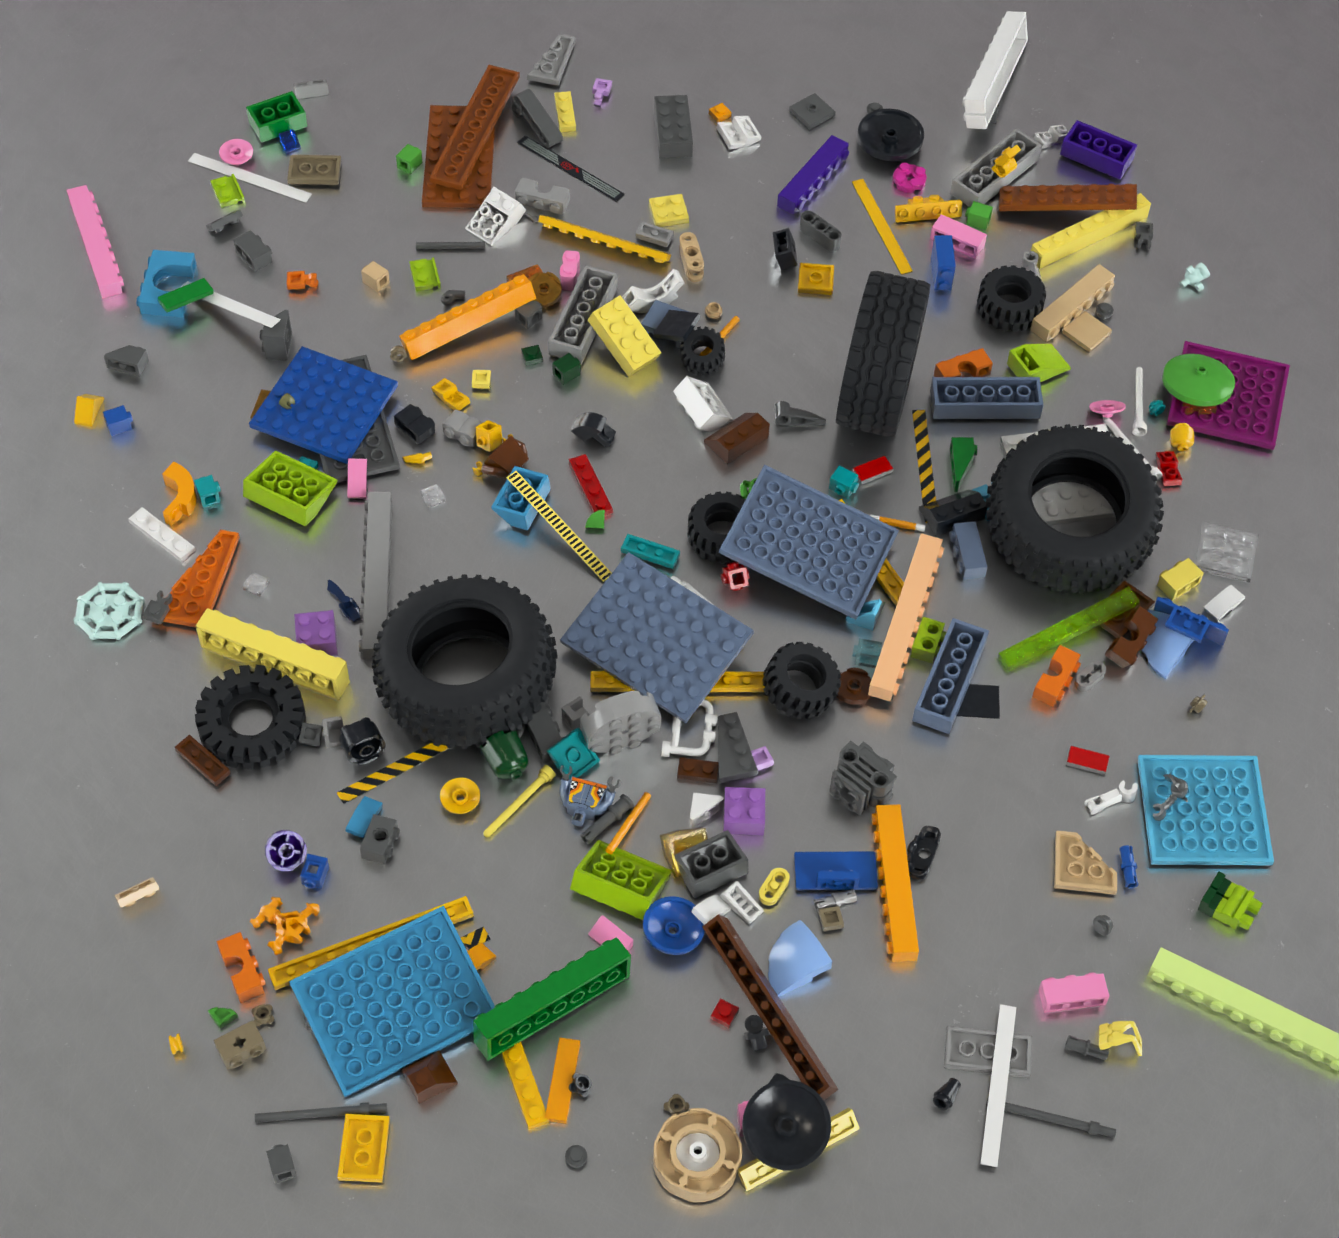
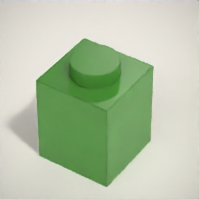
[396,144,423,175]
[965,201,993,230]

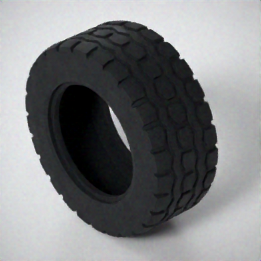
[836,271,931,437]

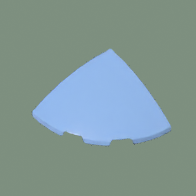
[1141,610,1194,679]
[768,920,832,997]

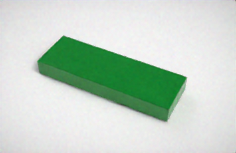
[158,278,214,313]

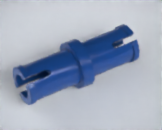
[1119,845,1139,888]

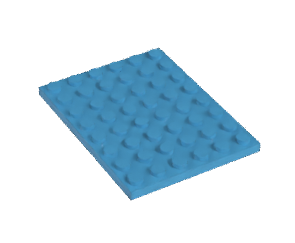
[289,906,495,1098]

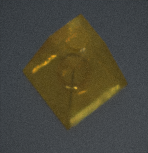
[660,828,708,878]

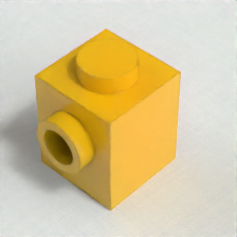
[475,420,502,452]

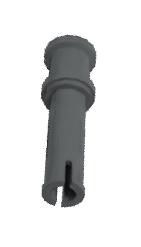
[580,794,635,845]

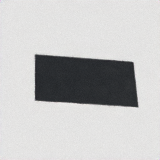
[957,684,1000,719]

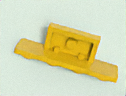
[895,195,962,223]

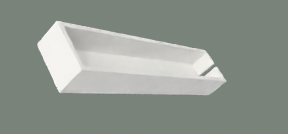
[962,11,1028,129]

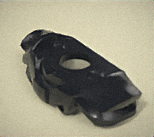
[907,826,941,880]

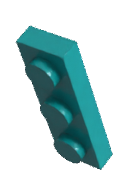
[621,534,680,569]

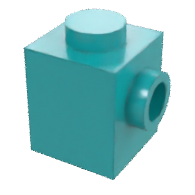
[829,465,859,498]
[194,475,221,508]

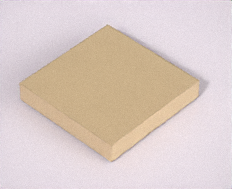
[1062,311,1112,352]

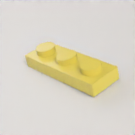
[554,91,576,132]

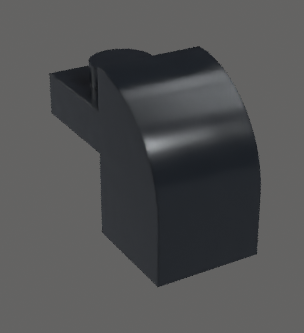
[571,412,616,447]

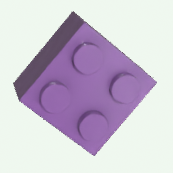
[294,610,338,655]
[723,787,766,836]

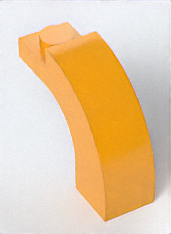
[162,461,197,526]

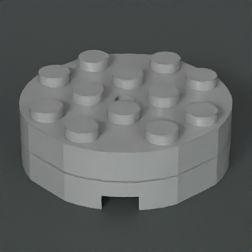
[580,691,661,754]

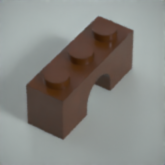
[1104,606,1158,668]

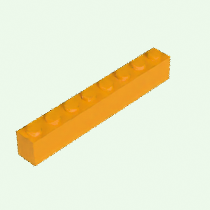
[399,274,536,360]
[872,804,919,962]

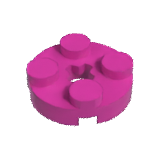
[893,162,927,193]

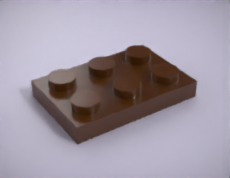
[1090,580,1155,638]

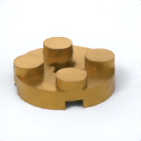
[529,272,562,308]

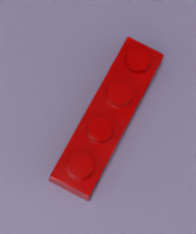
[569,454,613,516]

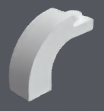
[622,269,684,313]

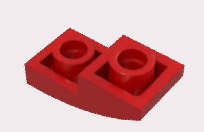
[1156,451,1183,486]

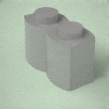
[442,410,483,447]

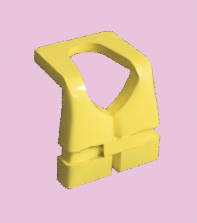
[1099,1021,1142,1056]

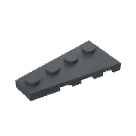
[718,712,758,784]

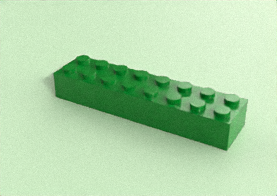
[473,937,631,1061]

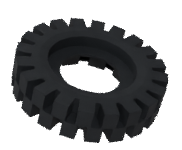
[195,665,306,769]

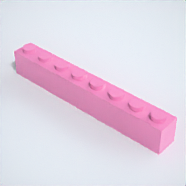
[66,185,124,299]

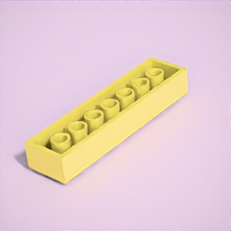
[196,608,350,700]

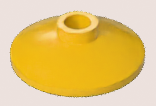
[440,778,480,814]

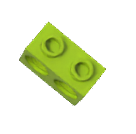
[910,617,947,664]

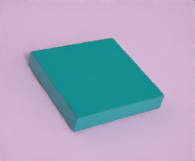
[546,728,600,780]

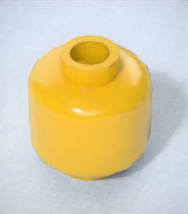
[1170,423,1194,451]

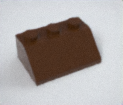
[704,413,770,464]

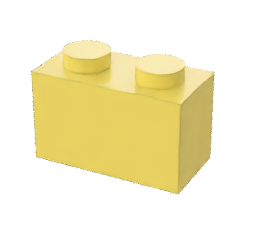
[1157,558,1204,601]

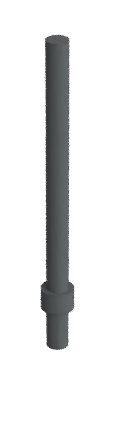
[986,1098,1116,1138]
[255,1102,387,1123]

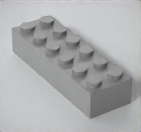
[950,128,1042,207]
[548,265,618,364]

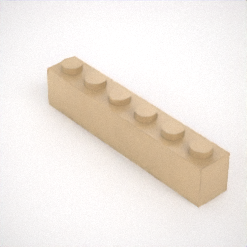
[1030,264,1115,342]

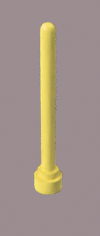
[483,765,556,837]

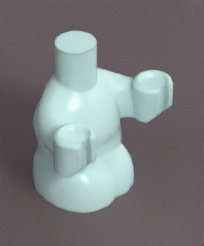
[1179,263,1210,291]

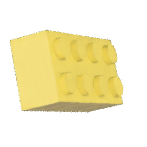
[588,295,662,378]

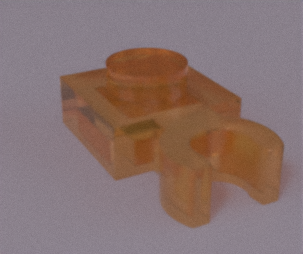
[1182,402,1217,415]

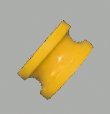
[168,1033,184,1055]

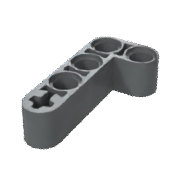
[511,89,563,148]

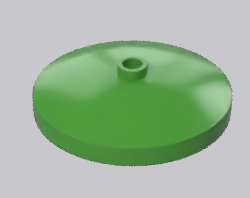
[1162,354,1235,406]

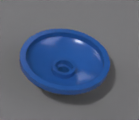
[643,896,705,955]

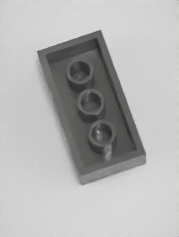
[654,95,693,158]

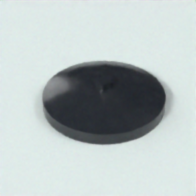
[857,109,924,161]
[742,1080,831,1171]

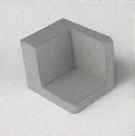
[561,696,590,731]
[322,716,343,748]

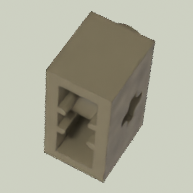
[213,1020,266,1070]

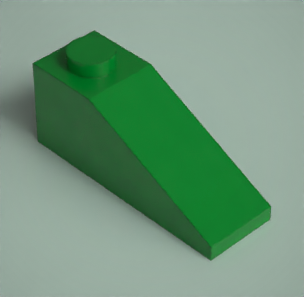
[949,437,978,492]

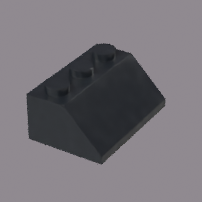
[919,489,988,536]

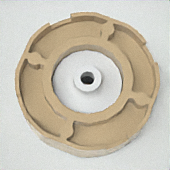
[653,1108,742,1202]

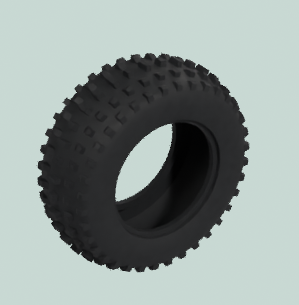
[985,424,1164,594]
[372,574,558,749]

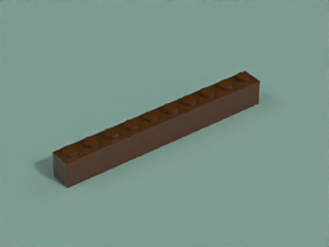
[703,914,839,1100]

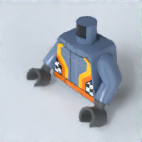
[559,765,621,826]

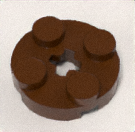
[837,668,871,705]

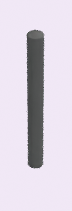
[416,242,485,249]

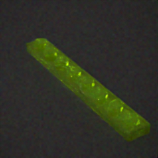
[998,587,1140,671]

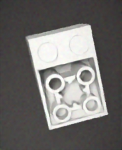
[465,187,526,246]

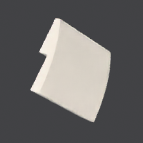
[716,116,762,150]

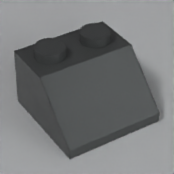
[260,310,292,360]

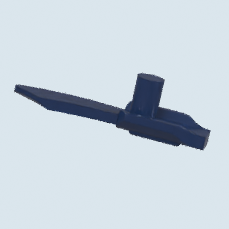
[327,580,360,623]

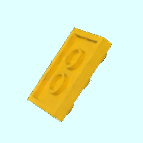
[337,1114,390,1183]

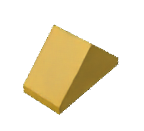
[74,394,104,427]

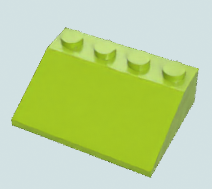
[243,450,338,526]
[570,840,672,920]

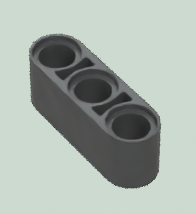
[800,210,842,251]

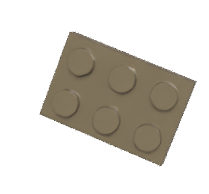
[287,155,341,185]

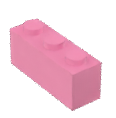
[930,214,987,259]
[1039,972,1109,1013]

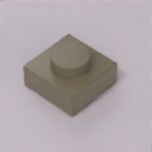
[819,906,844,932]

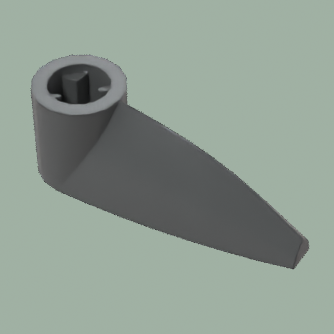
[774,401,826,426]

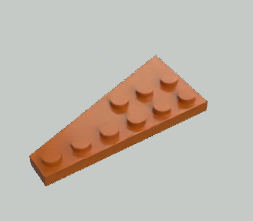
[163,530,240,628]

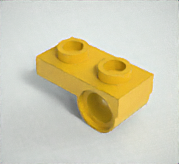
[991,145,1021,178]

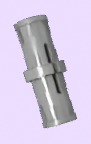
[814,889,857,913]

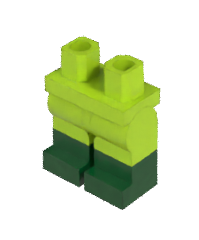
[1198,871,1263,930]

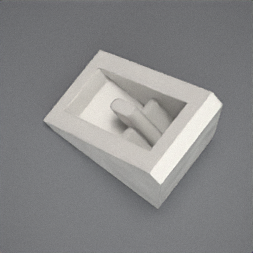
[689,792,724,830]

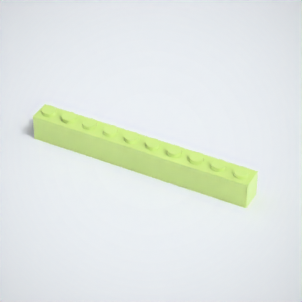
[1147,947,1339,1071]

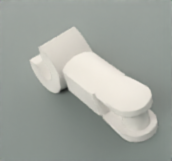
[1084,780,1138,815]

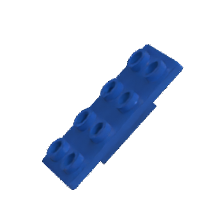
[1154,597,1229,646]
[794,851,878,890]

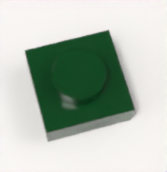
[521,345,543,366]

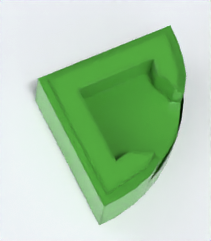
[585,510,605,528]
[208,1007,238,1029]

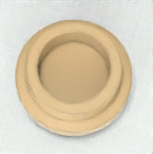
[705,302,722,319]

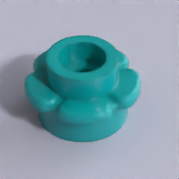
[1149,400,1166,417]

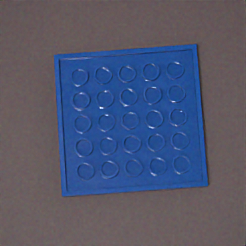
[249,346,398,464]

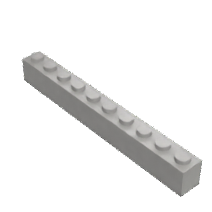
[359,491,392,659]

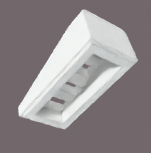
[719,880,764,925]

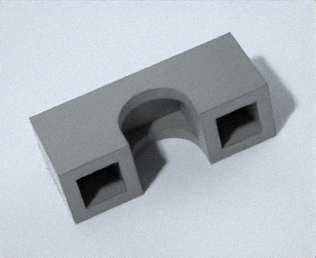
[515,177,570,215]

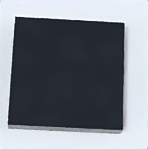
[653,310,701,342]

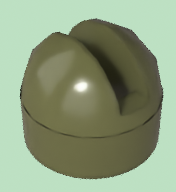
[279,393,295,409]

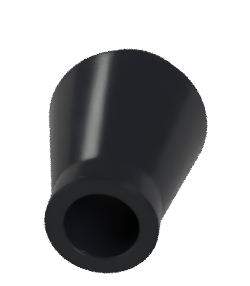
[933,1078,961,1110]

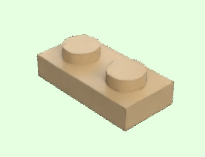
[114,877,159,907]

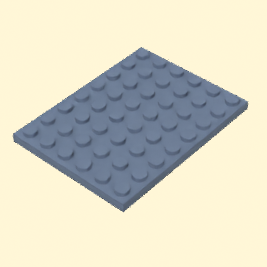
[718,465,899,620]
[560,552,754,723]

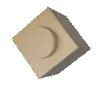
[361,261,390,292]

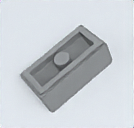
[294,79,329,99]

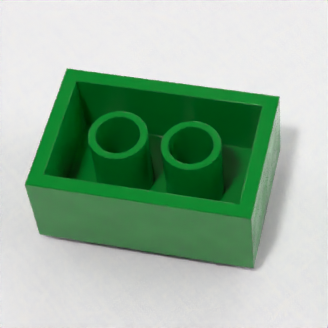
[246,91,308,143]

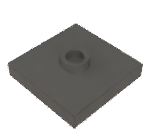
[789,93,836,129]

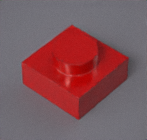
[710,998,739,1028]

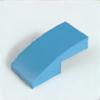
[345,796,383,838]

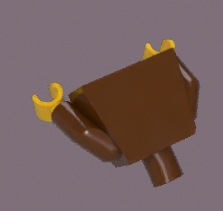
[472,434,529,480]

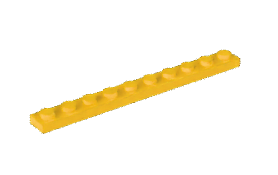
[590,671,765,692]
[268,896,474,990]

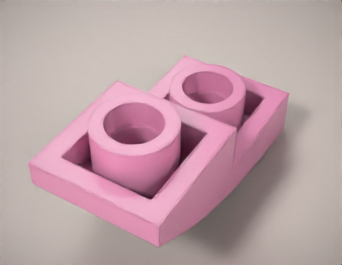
[347,458,367,499]

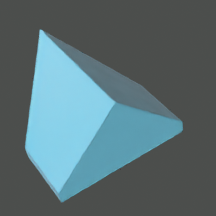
[845,599,885,631]

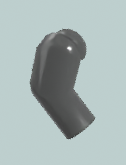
[441,290,465,305]

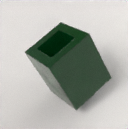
[552,353,581,385]

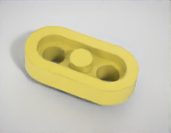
[759,868,790,906]

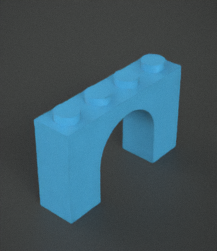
[136,250,197,317]

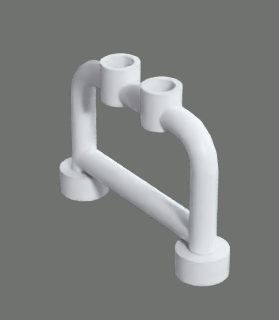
[661,699,717,757]

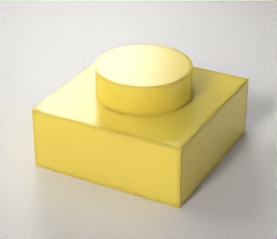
[472,370,491,389]

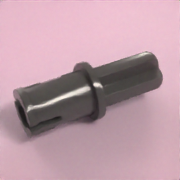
[1065,1035,1109,1060]

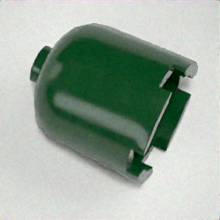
[480,730,529,780]

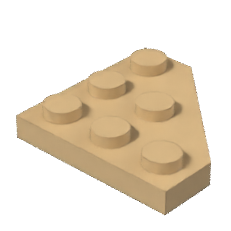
[1054,830,1117,895]

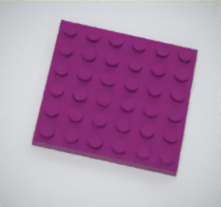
[1166,341,1290,450]

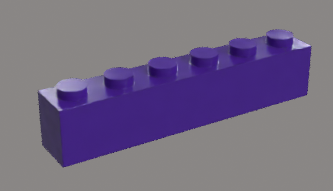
[777,135,849,215]

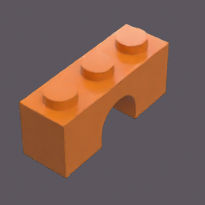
[934,348,993,377]
[1032,645,1081,707]
[216,932,266,1003]

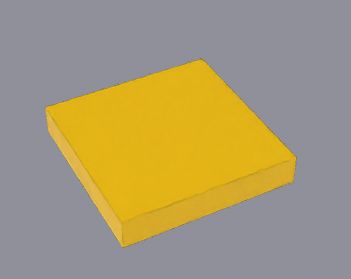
[798,263,834,295]

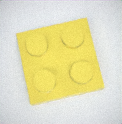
[649,194,689,227]

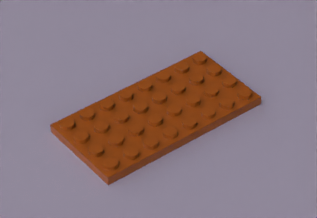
[422,105,495,208]

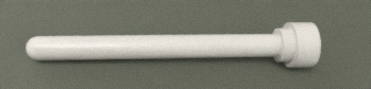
[1132,367,1147,437]
[1104,418,1162,481]

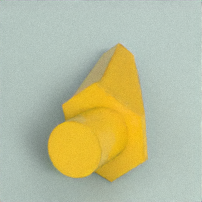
[402,452,432,464]

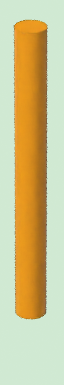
[699,316,740,356]
[606,792,651,854]

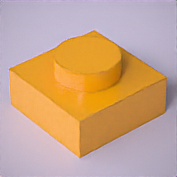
[709,103,732,123]

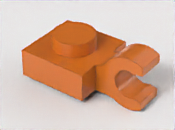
[287,271,318,290]

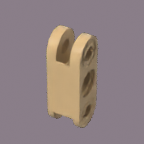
[679,232,704,282]

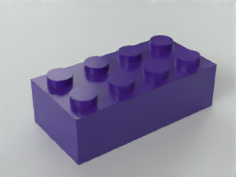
[1060,120,1137,180]

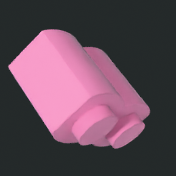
[560,250,580,291]

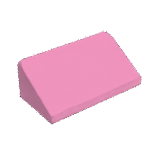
[588,915,633,951]

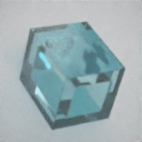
[852,638,882,668]

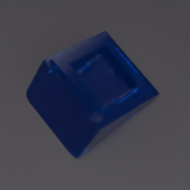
[278,129,301,153]

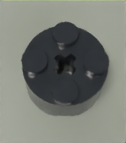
[339,717,386,765]

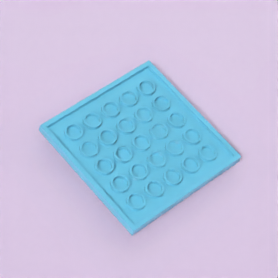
[1137,755,1274,866]

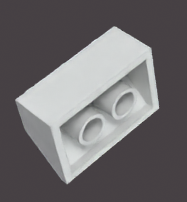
[673,376,734,432]

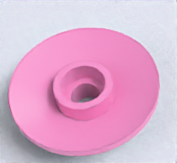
[219,139,253,165]
[1089,400,1126,418]

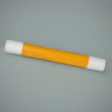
[870,515,926,532]

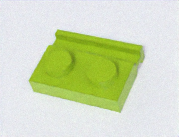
[210,174,245,208]
[409,257,441,292]

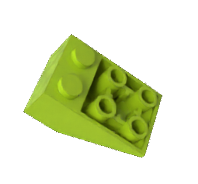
[1007,344,1071,382]

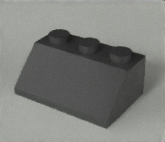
[674,830,748,899]

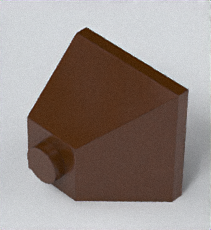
[400,1050,458,1104]

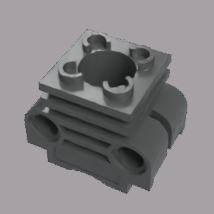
[829,741,897,816]

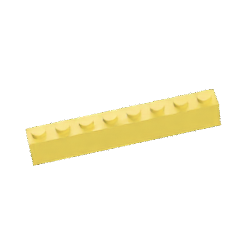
[1031,193,1151,269]

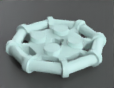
[73,582,145,640]

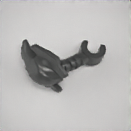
[1153,773,1188,821]

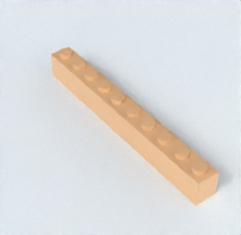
[868,533,944,701]

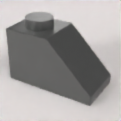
[104,345,149,377]

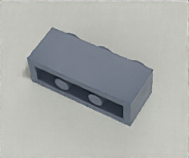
[950,521,987,580]

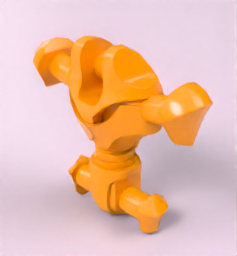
[250,897,320,955]

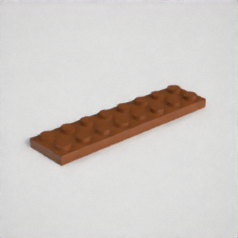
[999,184,1137,211]

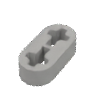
[1074,661,1106,692]

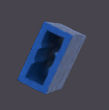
[931,235,956,290]

